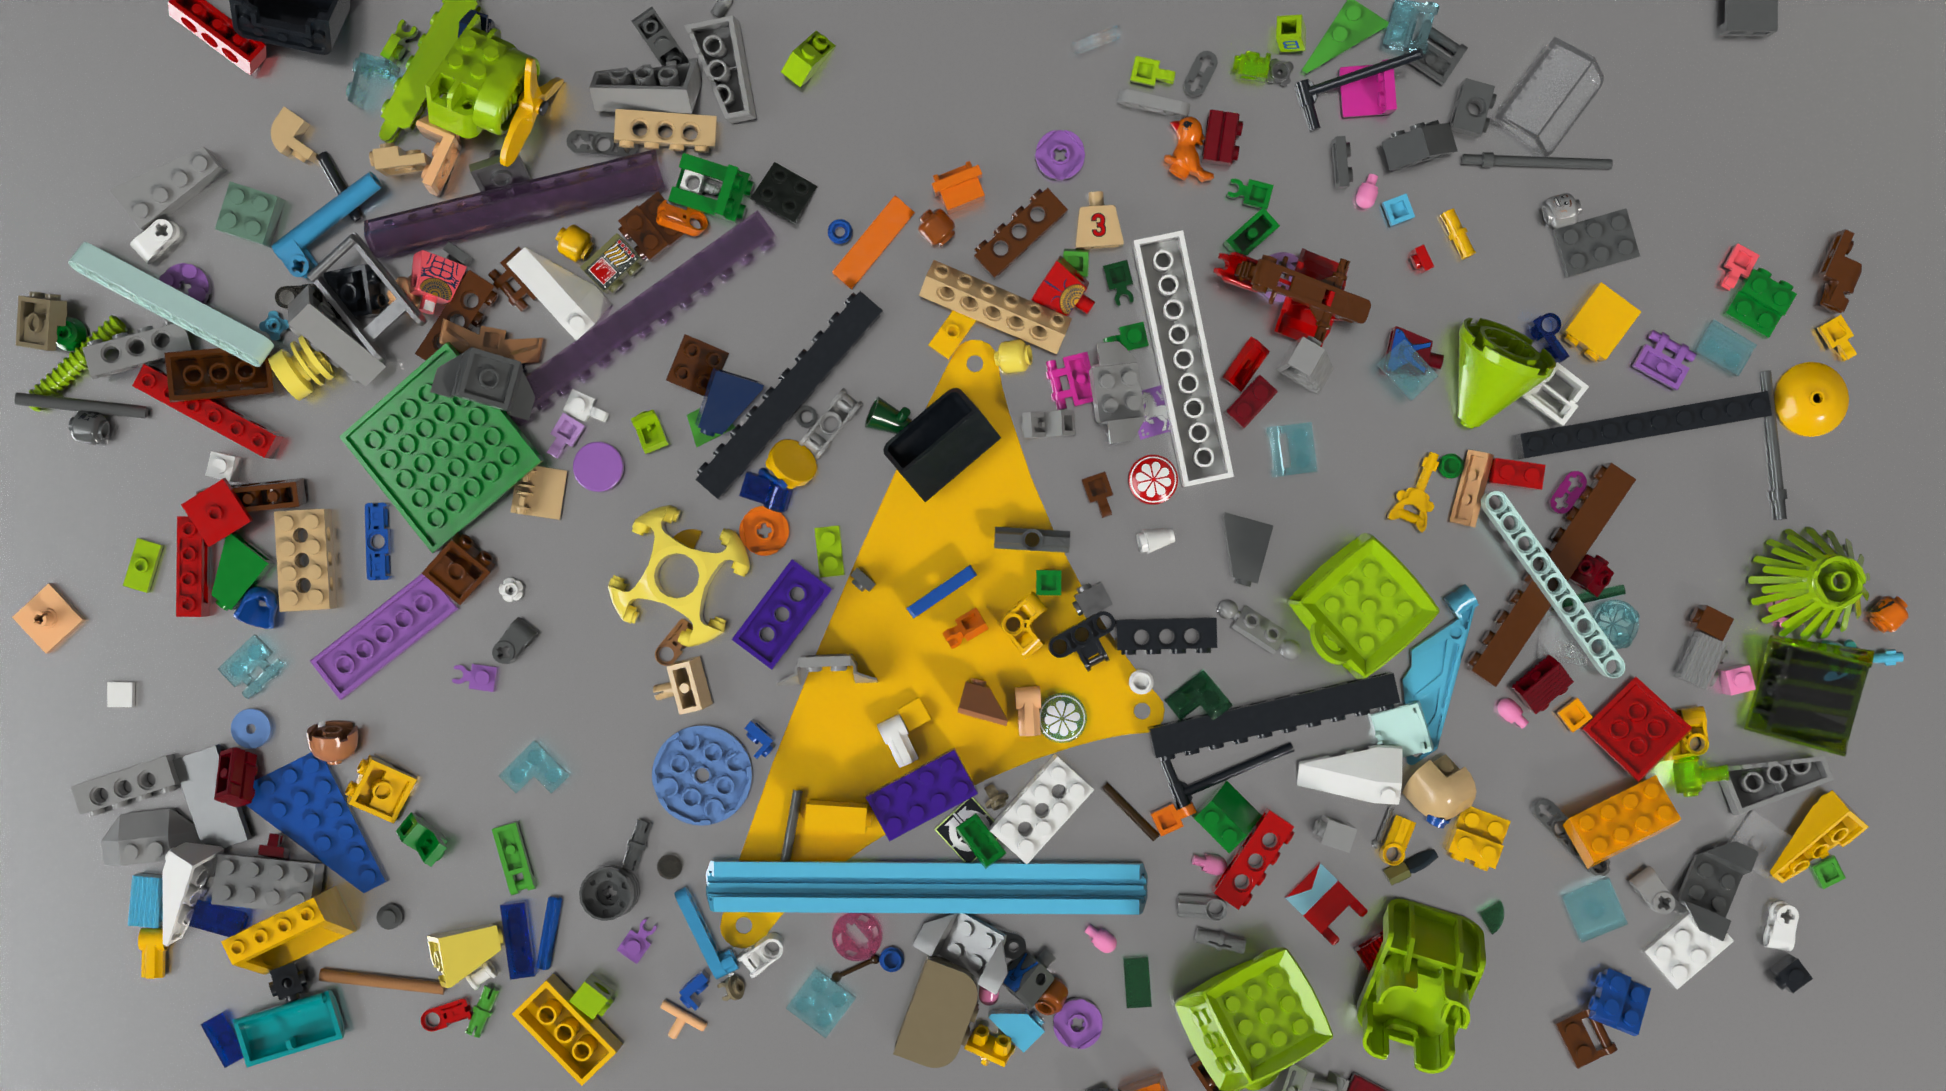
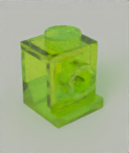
[1232,51,1271,83]

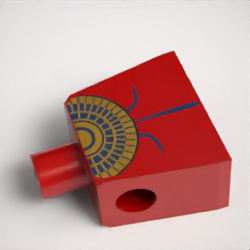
[1031,256,1095,316]

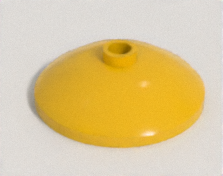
[1774,362,1849,437]

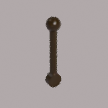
[832,954,880,982]

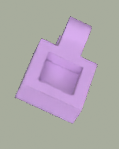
[547,413,586,459]

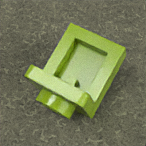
[631,410,669,454]

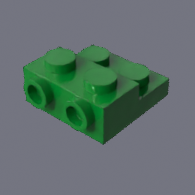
[1723,268,1797,339]

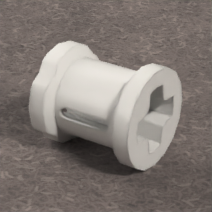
[465,960,497,990]

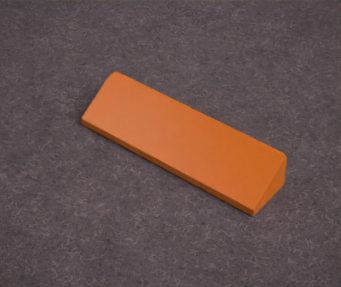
[832,195,915,290]

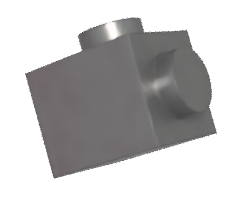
[1072,582,1113,618]

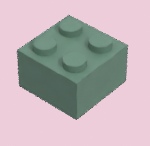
[215,181,285,247]

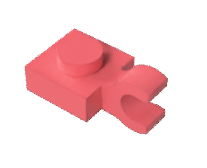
[1720,243,1760,291]

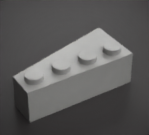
[288,285,386,387]
[1714,756,1834,815]

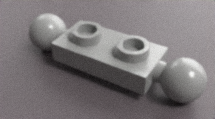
[1218,600,1301,660]

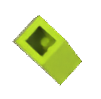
[781,30,836,87]

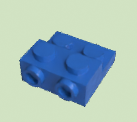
[1588,968,1651,1036]

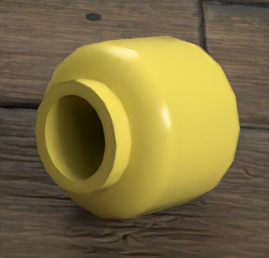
[994,339,1033,374]

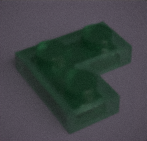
[1164,670,1233,721]

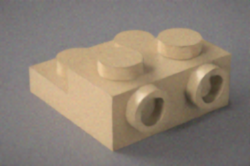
[369,143,432,176]

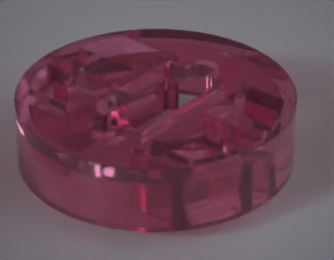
[832,913,883,961]

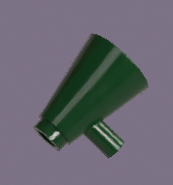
[865,396,912,434]

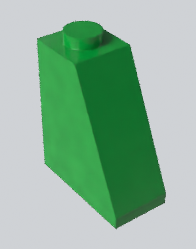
[211,532,275,611]

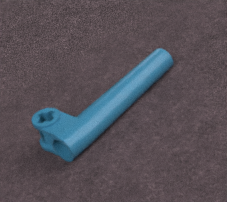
[272,171,383,279]

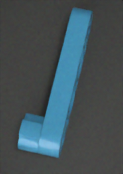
[674,887,740,979]

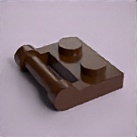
[1554,1006,1618,1069]

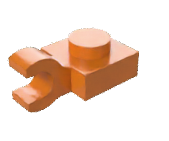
[942,607,989,649]
[1151,802,1196,837]

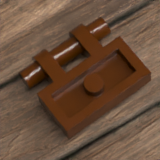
[488,246,538,312]

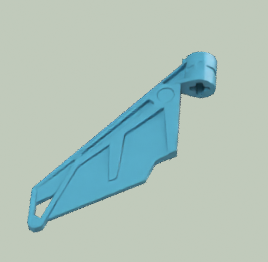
[1402,584,1479,765]

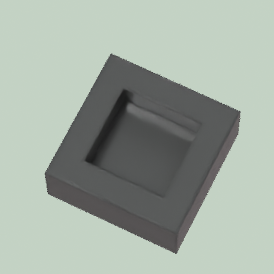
[443,241,474,266]
[851,567,876,592]

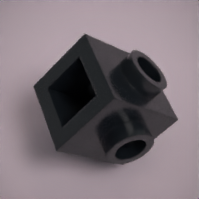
[269,962,308,1003]

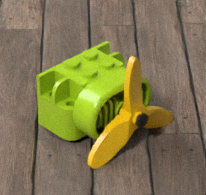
[425,14,564,167]

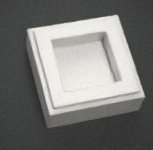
[107,682,135,707]

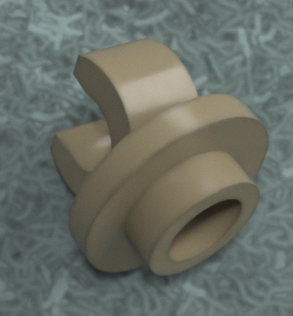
[984,784,1009,811]
[717,975,745,1001]

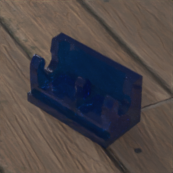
[189,899,249,937]

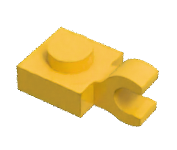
[1817,315,1857,361]

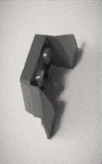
[430,347,535,421]
[1676,841,1759,941]

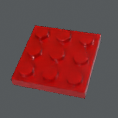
[1583,677,1692,783]

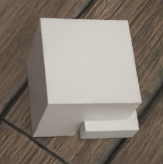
[1522,362,1589,426]

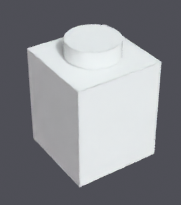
[205,451,243,482]

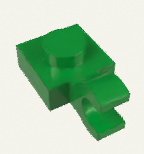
[1103,322,1149,351]

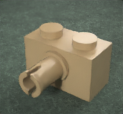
[653,656,713,715]

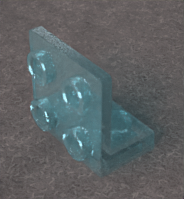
[346,52,401,109]

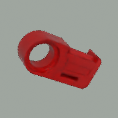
[421,997,473,1032]

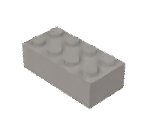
[211,854,325,912]

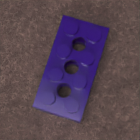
[731,559,833,670]

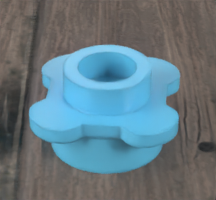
[259,311,289,341]

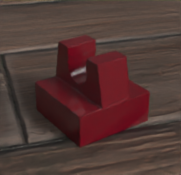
[258,833,290,859]

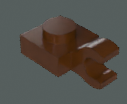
[1081,472,1113,518]

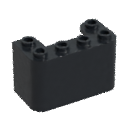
[229,0,350,55]

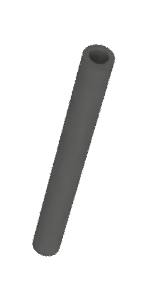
[15,392,147,418]

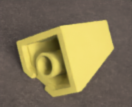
[427,924,503,988]

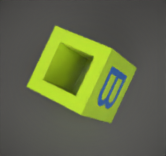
[1276,14,1306,52]

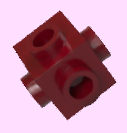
[1570,554,1614,598]

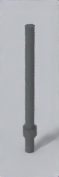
[1462,152,1613,169]
[1761,370,1787,520]

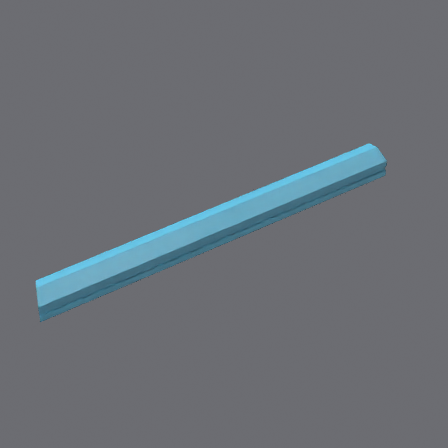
[706,861,1148,915]

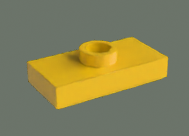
[928,311,977,360]

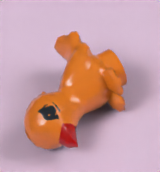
[1164,116,1214,183]

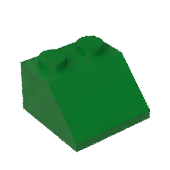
[1191,780,1262,854]

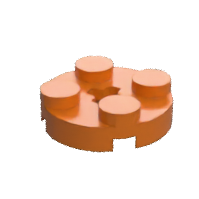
[739,506,790,556]

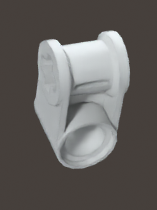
[130,219,180,264]
[1763,901,1799,951]
[736,933,784,978]

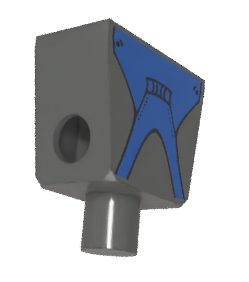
[1002,948,1056,1009]

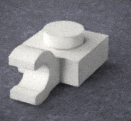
[562,389,610,423]

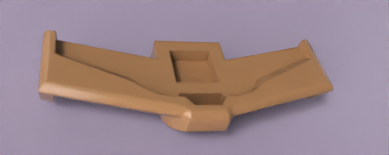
[439,318,543,363]

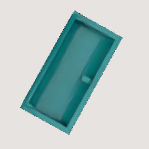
[232,990,345,1068]

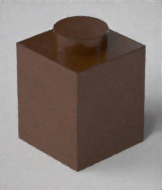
[1690,605,1734,641]

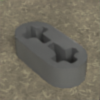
[1183,51,1218,98]

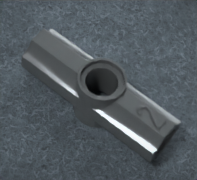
[994,527,1070,553]

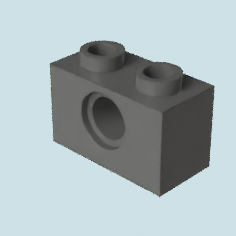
[1450,78,1497,138]

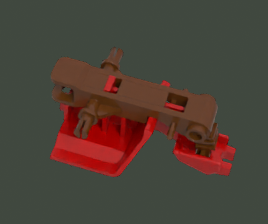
[1213,248,1371,347]

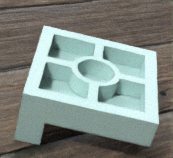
[1371,700,1434,758]

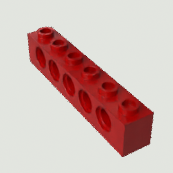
[132,364,284,459]

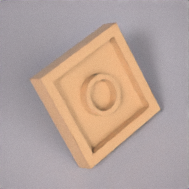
[12,583,86,654]

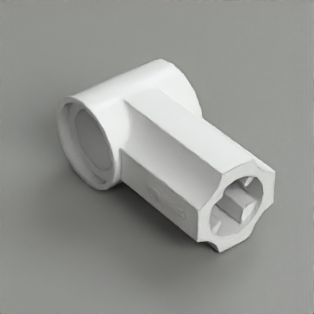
[877,714,919,768]

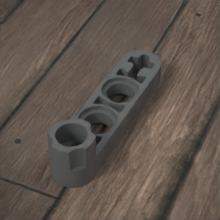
[1531,798,1610,876]

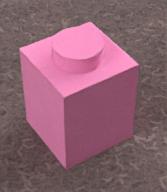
[1717,664,1756,696]

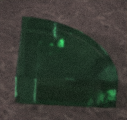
[1478,900,1504,935]

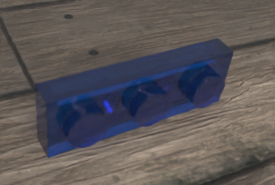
[500,901,536,980]

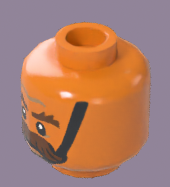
[1869,596,1909,633]

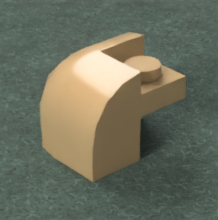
[1402,754,1477,820]

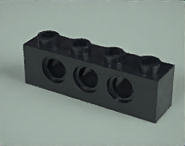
[1115,617,1217,655]

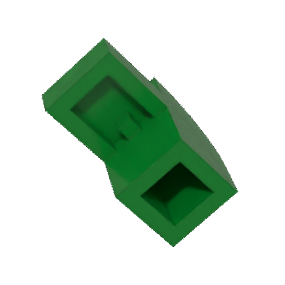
[396,812,448,867]

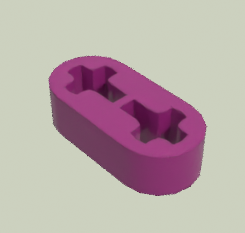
[1548,471,1587,514]

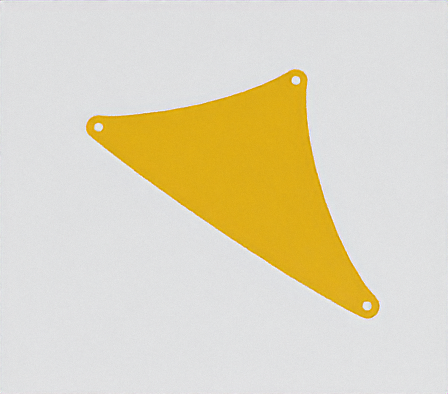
[720,340,1165,949]

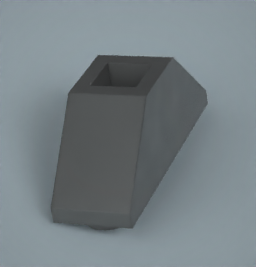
[632,7,689,66]

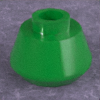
[56,317,87,351]

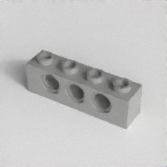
[82,321,192,380]
[71,754,180,817]

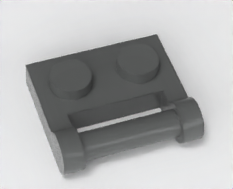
[1404,20,1468,85]

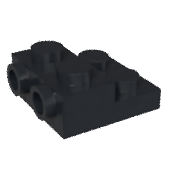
[324,264,386,319]

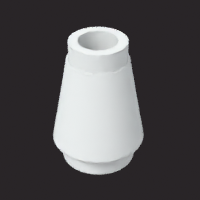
[1136,528,1175,554]

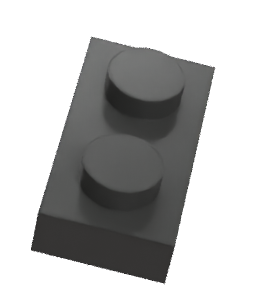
[1332,136,1353,190]

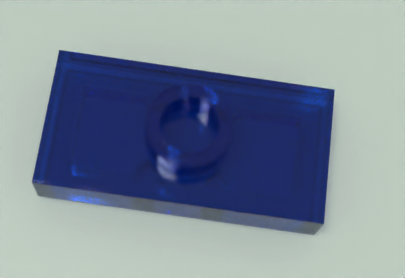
[200,1011,244,1068]

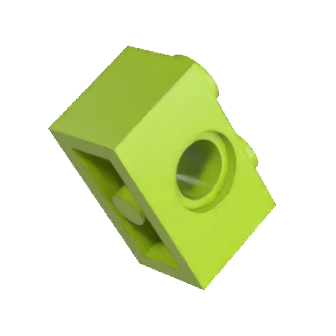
[569,973,615,1020]

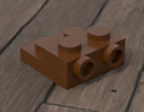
[618,191,686,262]
[422,533,495,605]

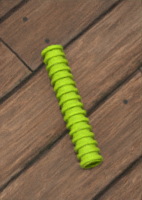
[28,315,128,412]

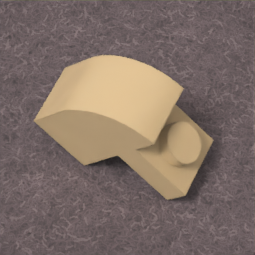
[271,107,319,163]

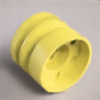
[268,336,336,401]

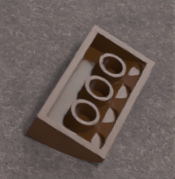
[165,348,274,402]

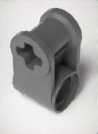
[492,617,538,664]

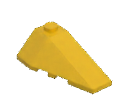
[1770,790,1869,883]

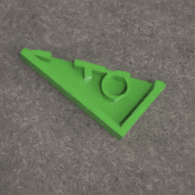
[1301,0,1389,74]

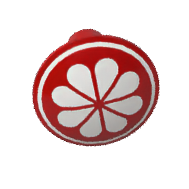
[1128,455,1178,504]

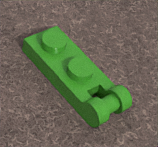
[492,821,536,895]

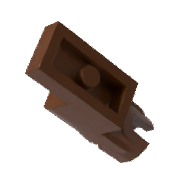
[1817,229,1862,313]

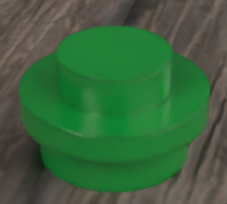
[1438,454,1464,479]

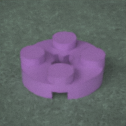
[1035,130,1085,181]
[159,263,212,305]
[1053,997,1103,1049]

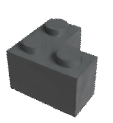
[1382,120,1458,171]

